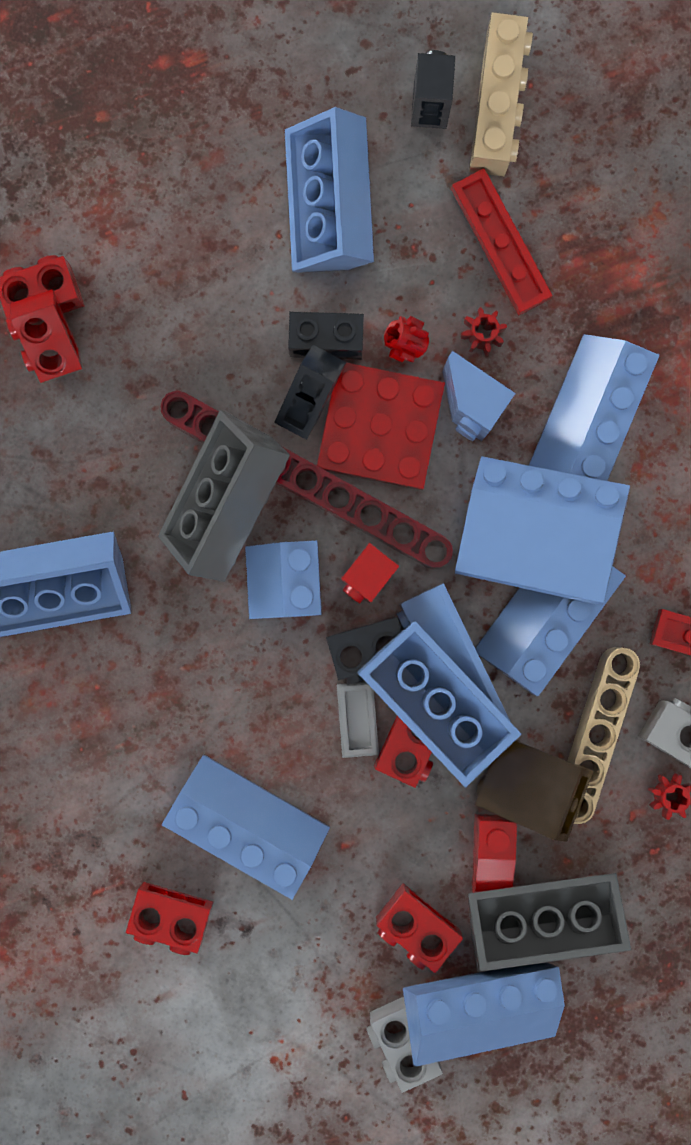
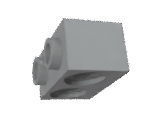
[366,997,443,1093]

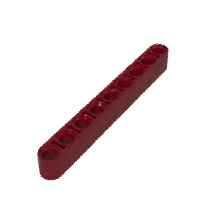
[160,391,453,569]

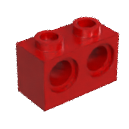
[0,255,85,324]
[6,289,82,383]
[341,543,399,604]
[374,716,433,788]
[126,882,214,955]
[376,883,463,973]

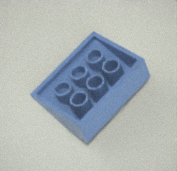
[455,456,630,606]

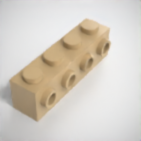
[469,12,533,177]

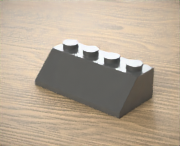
[158,410,290,582]
[468,873,631,972]

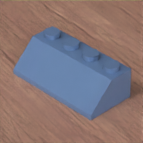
[285,107,374,273]
[528,334,659,481]
[0,531,131,637]
[475,566,626,697]
[396,583,510,721]
[358,621,521,788]
[162,755,330,900]
[403,962,565,1067]

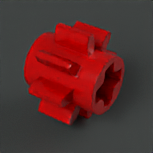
[460,307,507,356]
[384,316,429,363]
[648,773,691,820]

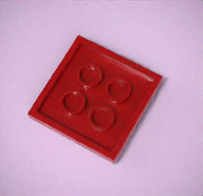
[317,363,445,491]

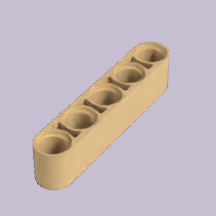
[568,647,640,824]

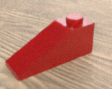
[472,814,517,893]

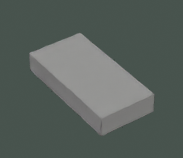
[337,682,379,758]

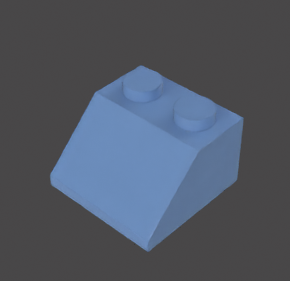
[442,351,516,441]
[245,540,322,619]

